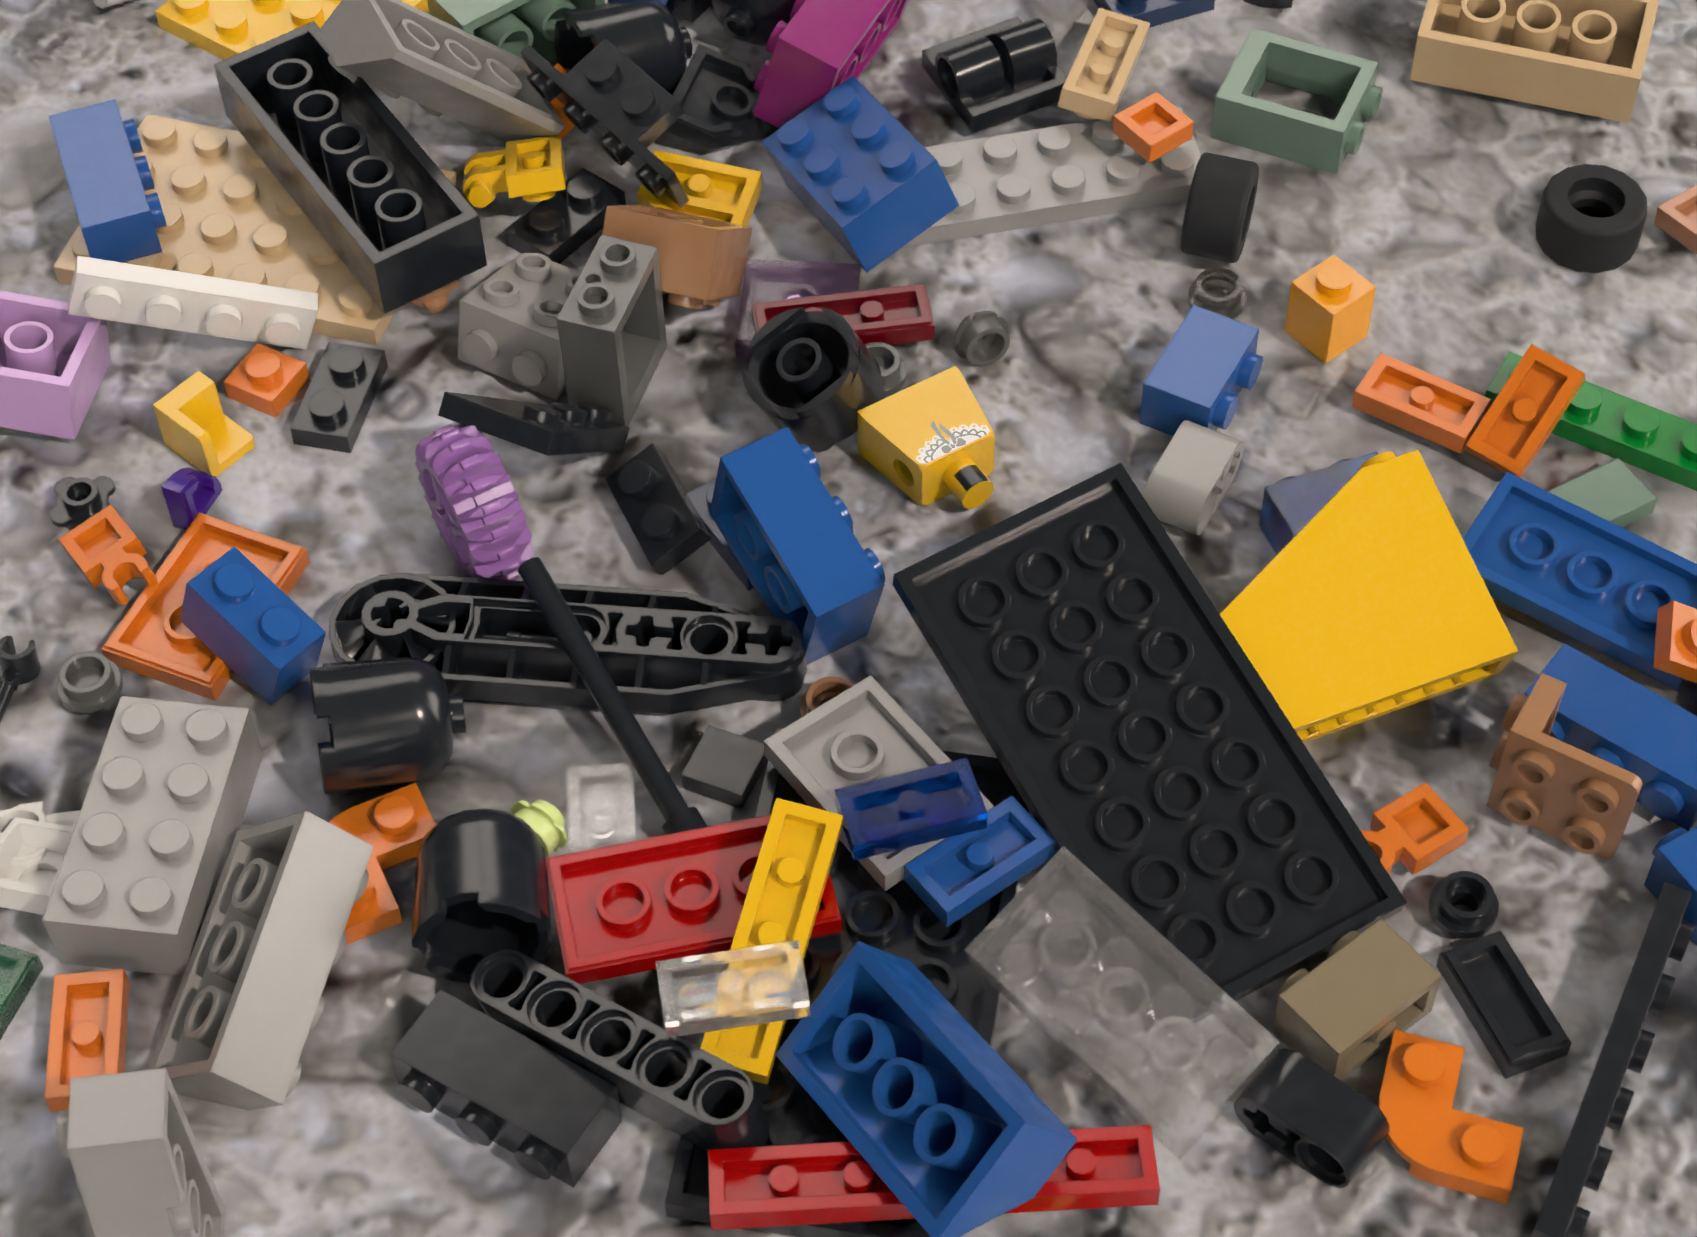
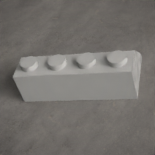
[318,0,565,141]
[148,810,374,1110]

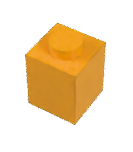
[1284,254,1376,364]

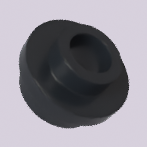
[1428,871,1499,938]

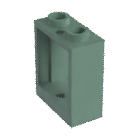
[1211,28,1383,174]

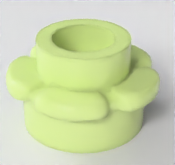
[510,800,568,858]

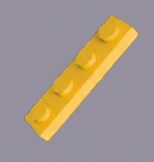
[700,798,843,1084]

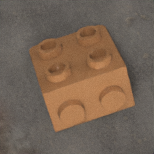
[1486,673,1643,859]

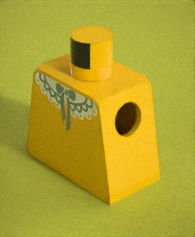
[857,366,995,509]

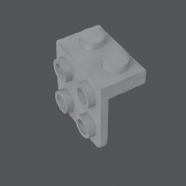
[458,253,599,400]

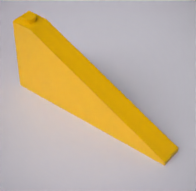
[1030,450,1518,818]

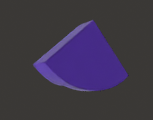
[161,468,222,530]

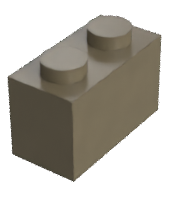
[1272,919,1442,1081]

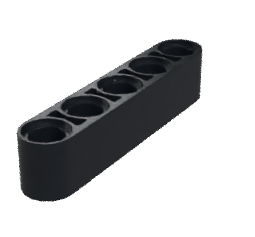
[470,949,770,1151]

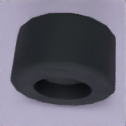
[1181,152,1259,263]
[1536,164,1647,273]

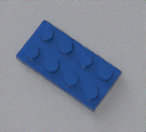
[1463,472,1697,690]

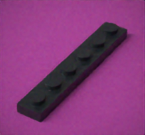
[1531,882,1696,1237]

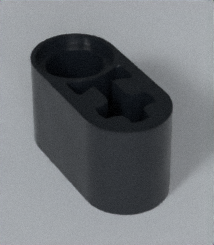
[1234,1048,1390,1188]

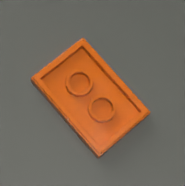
[101,512,310,701]

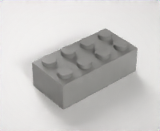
[42,696,263,977]

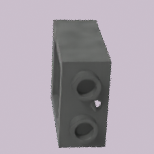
[557,235,667,426]

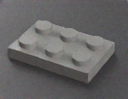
[764,675,994,891]

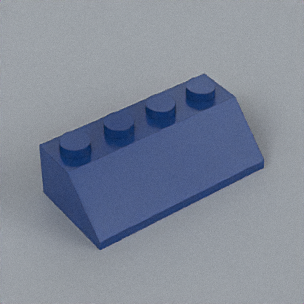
[775,941,1078,1237]

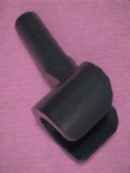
[0,636,41,723]

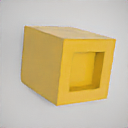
[153,370,255,477]

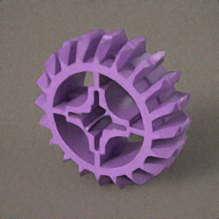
[415,424,534,580]

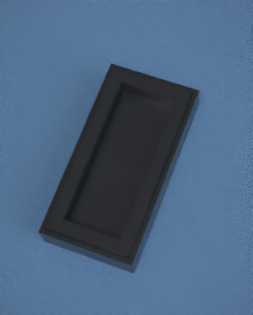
[1436,930,1572,1079]

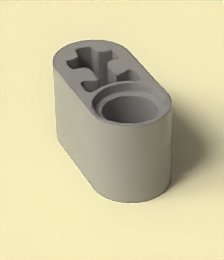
[1142,420,1244,535]

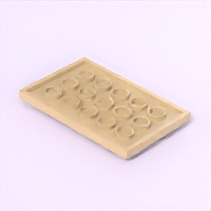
[53,114,458,346]

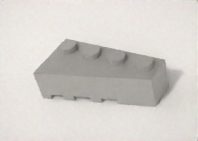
[56,1068,225,1237]

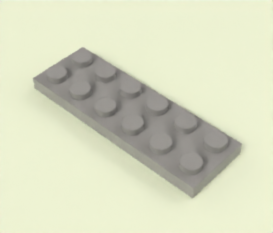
[902,106,1201,248]

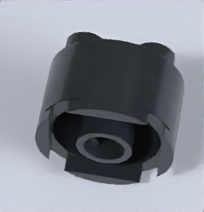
[743,307,885,452]

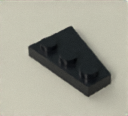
[438,392,630,456]

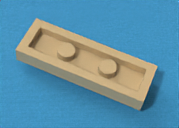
[1058,8,1150,123]

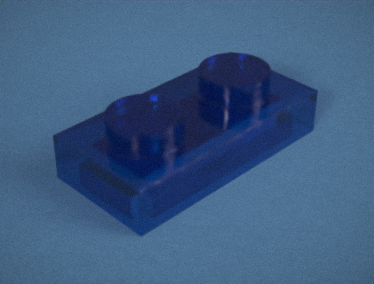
[835,758,987,861]

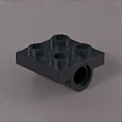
[922,17,1067,133]

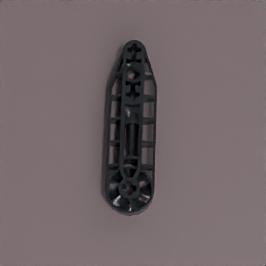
[329,573,807,714]

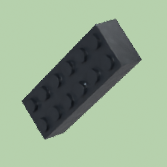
[213,21,487,314]

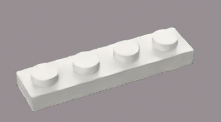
[68,256,318,350]

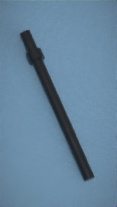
[518,557,708,835]

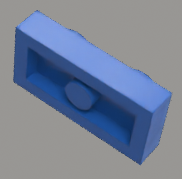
[904,796,1055,927]

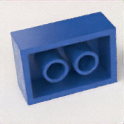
[762,76,959,273]
[709,427,885,665]

